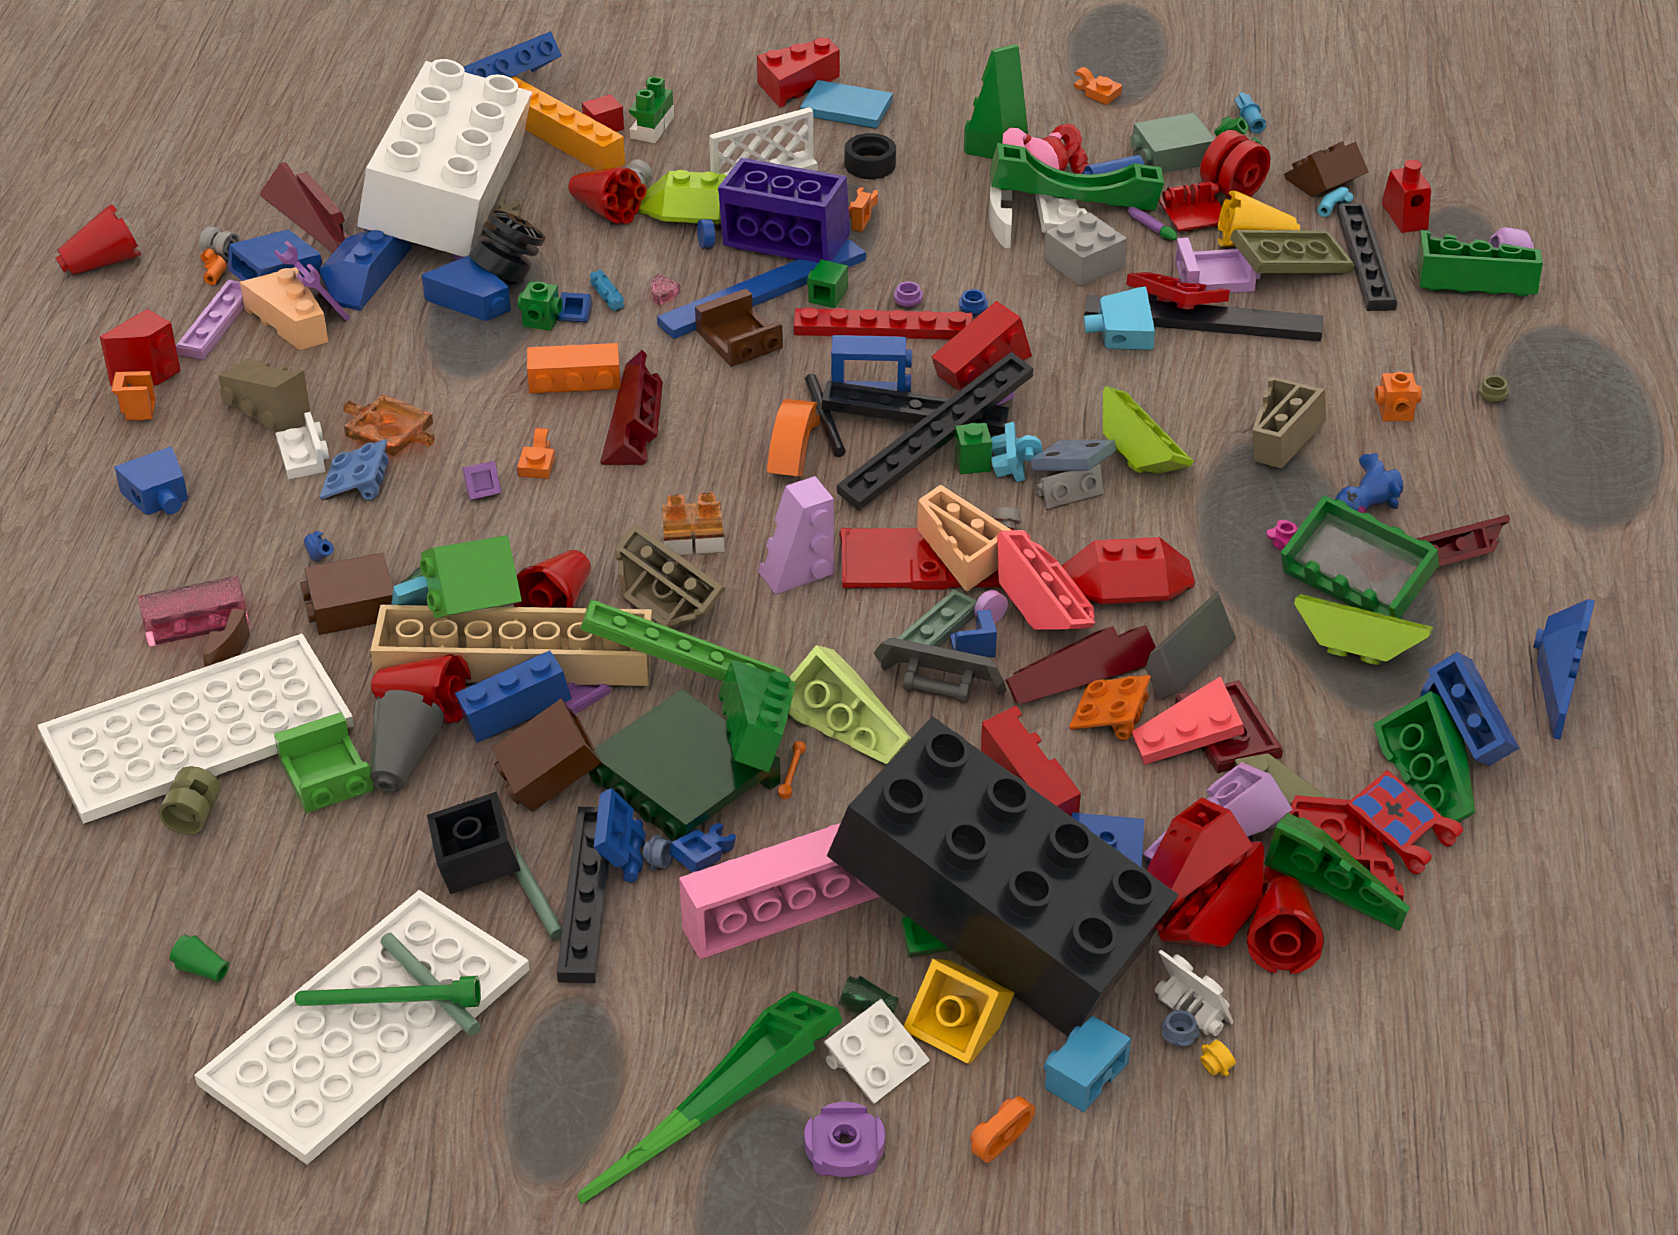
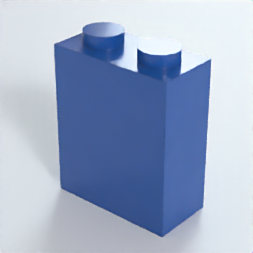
[228,229,322,281]

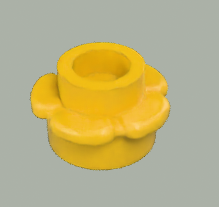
[1200,1039,1236,1077]

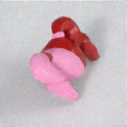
[1002,123,1089,174]

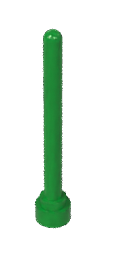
[294,975,481,1008]

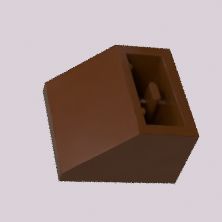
[1284,141,1369,197]

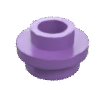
[894,281,923,308]

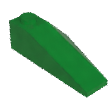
[964,44,1028,159]
[1373,691,1476,822]

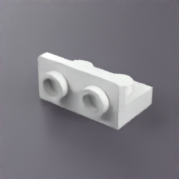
[275,412,329,480]

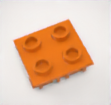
[1069,675,1151,740]

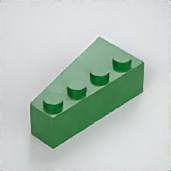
[1417,230,1543,296]
[718,659,797,773]

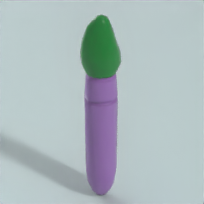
[1128,207,1177,240]

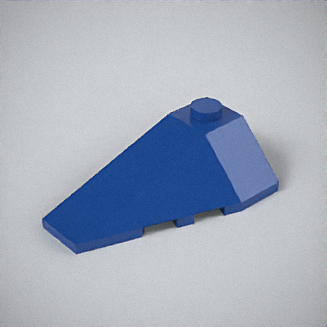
[1533,599,1595,740]

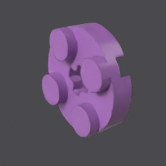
[804,1102,885,1177]

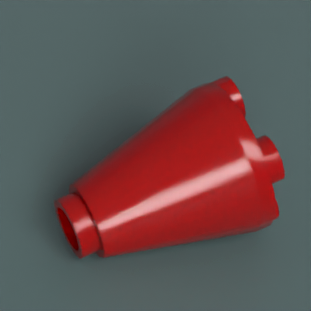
[568,167,647,224]

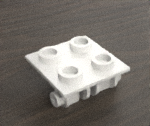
[1155,950,1234,1036]
[824,999,930,1104]

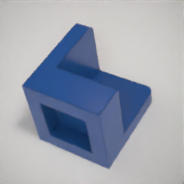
[950,609,997,658]

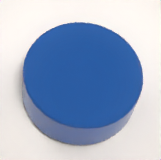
[697,219,715,248]

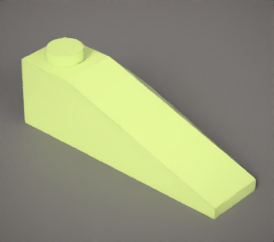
[789,645,911,764]

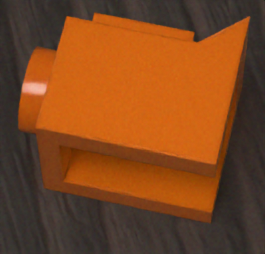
[111,371,156,421]

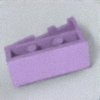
[758,476,834,594]

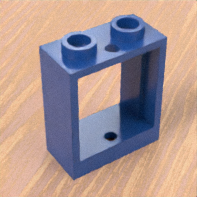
[831,335,912,392]

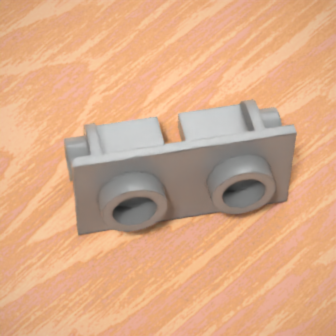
[1036,463,1104,509]

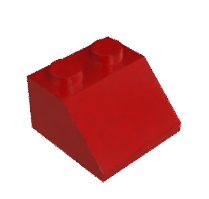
[100,309,181,386]

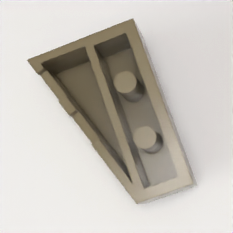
[1252,376,1326,468]

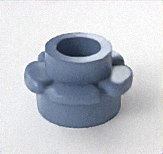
[643,835,673,871]
[1161,1010,1200,1046]

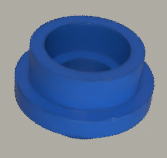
[959,289,988,315]

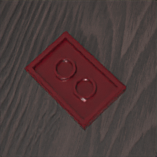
[1175,680,1283,773]

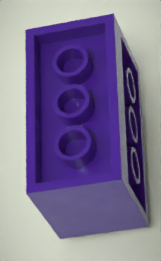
[718,157,850,263]

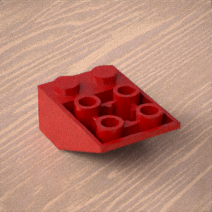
[1146,797,1253,911]

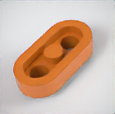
[970,1096,1036,1163]

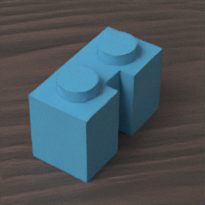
[1044,1016,1131,1112]

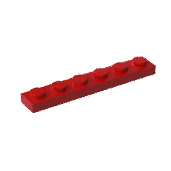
[794,307,972,340]

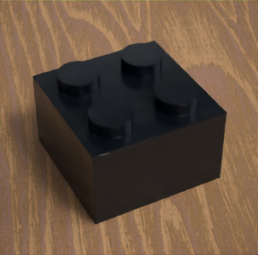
[427,791,521,894]

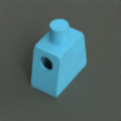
[1083,287,1155,350]

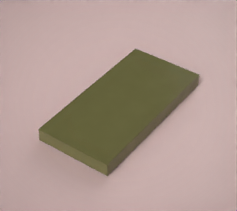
[1230,230,1355,273]

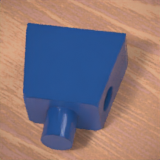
[114,446,188,515]

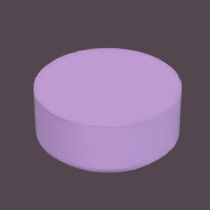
[974,590,1008,623]

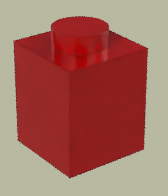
[582,94,624,132]

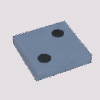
[1031,440,1116,471]

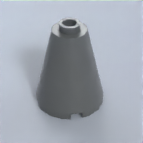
[370,690,444,793]

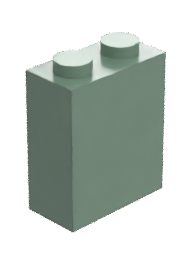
[1130,113,1214,173]

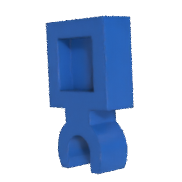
[669,823,736,873]

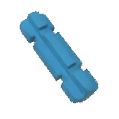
[590,270,625,311]

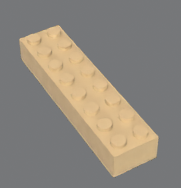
[370,605,653,686]

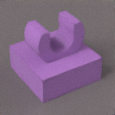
[462,461,501,500]

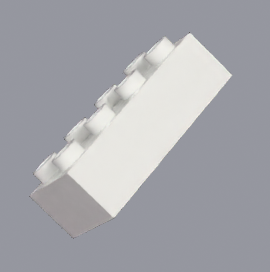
[357,59,532,257]

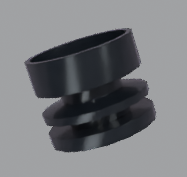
[469,209,545,283]

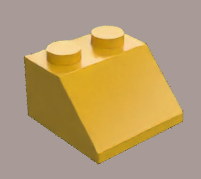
[903,959,1015,1064]

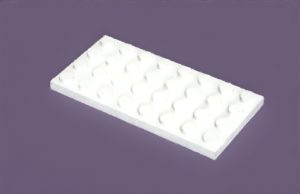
[37,634,354,824]
[194,890,530,1165]

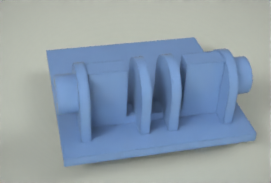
[320,439,389,500]

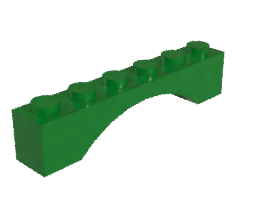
[990,143,1164,211]

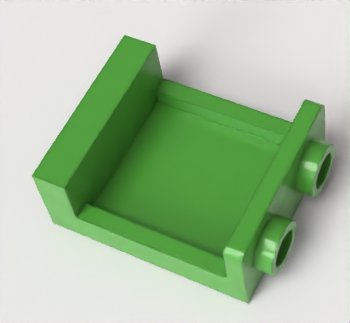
[420,535,522,619]
[274,712,374,813]

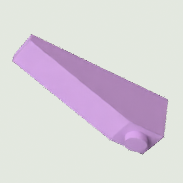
[1143,762,1292,862]

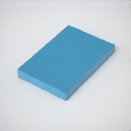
[800,80,893,128]

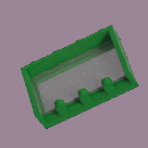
[1281,495,1439,619]

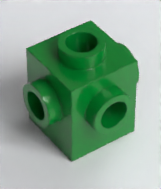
[518,281,563,331]

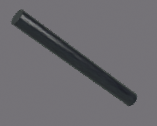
[805,374,846,457]

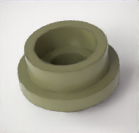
[1478,375,1510,402]

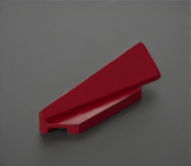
[260,162,349,253]
[600,350,663,465]
[1351,514,1510,584]
[1005,625,1156,704]

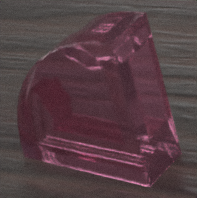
[651,273,680,305]

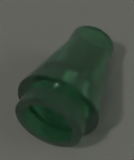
[839,975,899,1014]

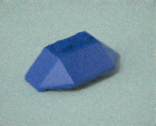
[319,230,412,311]

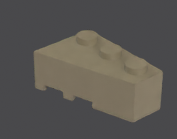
[218,359,310,432]

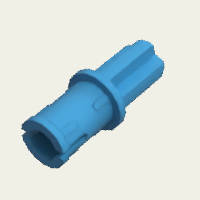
[1235,92,1267,133]

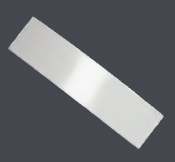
[989,186,1013,248]

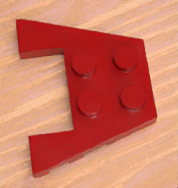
[1262,795,1404,901]

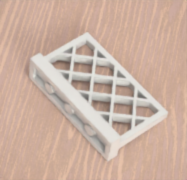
[709,107,818,175]

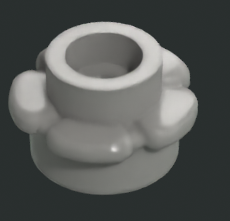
[992,507,1022,530]

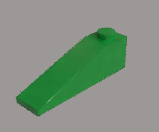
[1264,813,1410,931]

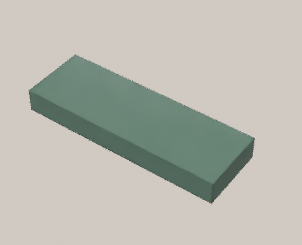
[897,589,977,647]

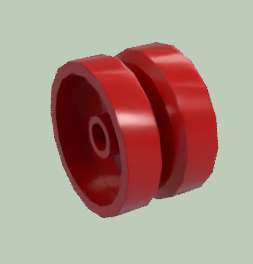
[1200,130,1271,199]

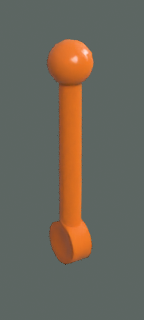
[778,741,806,799]

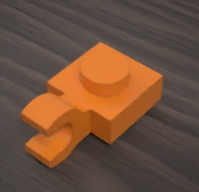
[1074,67,1122,105]
[849,187,878,232]
[517,428,555,479]

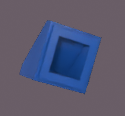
[558,292,593,323]

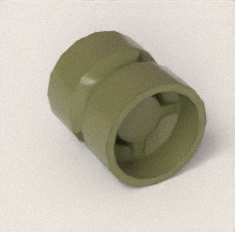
[158,766,221,835]

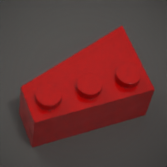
[757,37,840,108]

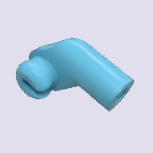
[1317,187,1354,217]

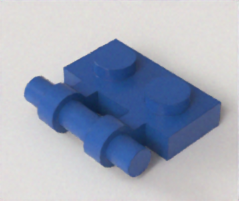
[594,788,646,882]

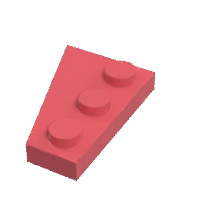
[1132,676,1245,765]

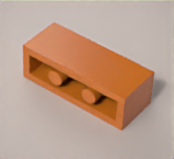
[527,343,620,394]

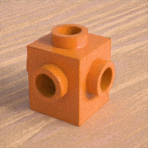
[1375,372,1422,421]

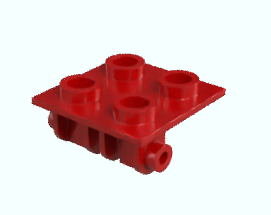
[1158,181,1222,231]

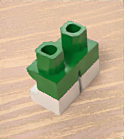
[629,76,674,143]

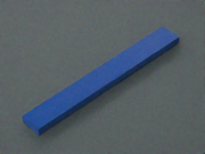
[657,239,866,339]

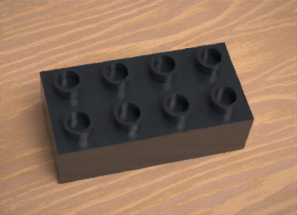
[827,716,1178,1037]

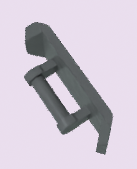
[1146,591,1236,699]
[874,638,1007,703]

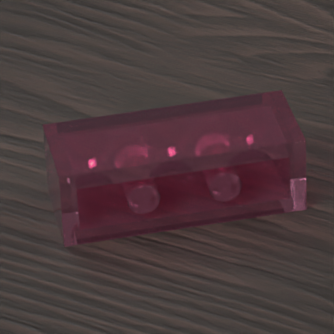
[138,575,249,646]

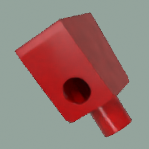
[1382,160,1431,233]

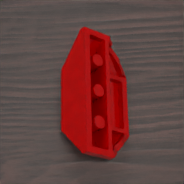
[1062,537,1195,604]
[1157,841,1264,948]

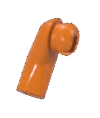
[200,248,227,285]

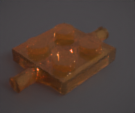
[343,394,435,456]

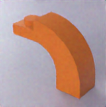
[767,398,821,476]

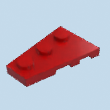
[1126,272,1230,309]

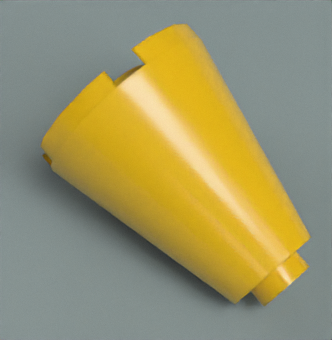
[1217,191,1300,248]

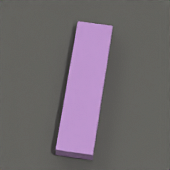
[176,280,244,360]

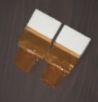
[662,492,725,555]

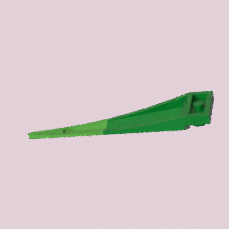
[577,991,843,1204]

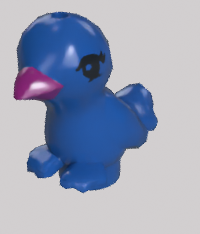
[1336,453,1403,513]

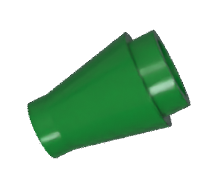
[169,934,230,983]

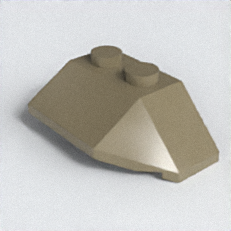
[615,523,726,629]

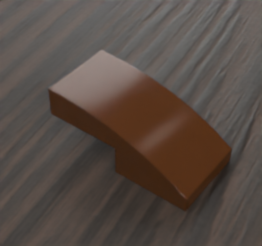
[202,609,250,667]

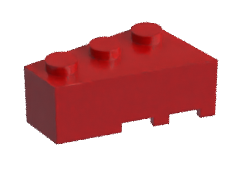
[931,301,1032,391]
[981,705,1081,817]

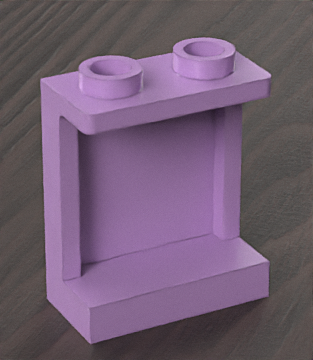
[1175,238,1261,293]

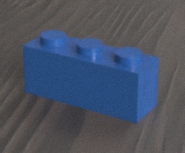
[455,650,572,743]
[1428,652,1520,766]

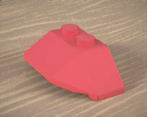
[997,530,1095,630]

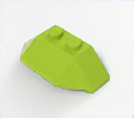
[639,170,727,224]
[1103,386,1194,474]
[1294,594,1433,665]

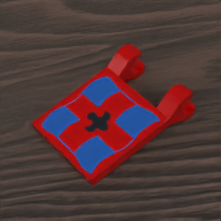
[1344,770,1463,875]

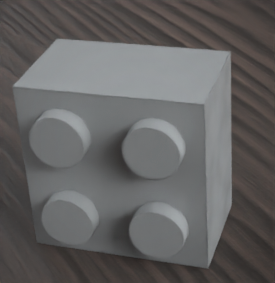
[1044,212,1127,287]

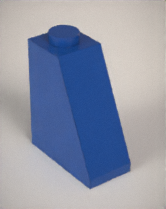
[422,256,511,321]

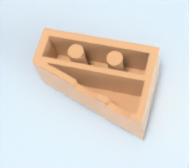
[240,267,328,350]
[917,485,1011,592]

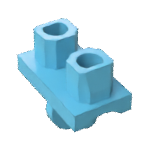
[991,422,1042,483]

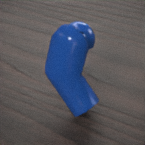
[304,531,334,562]

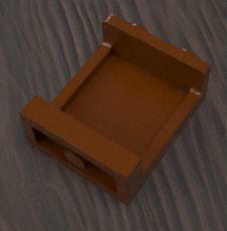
[695,289,783,367]

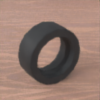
[844,133,896,179]

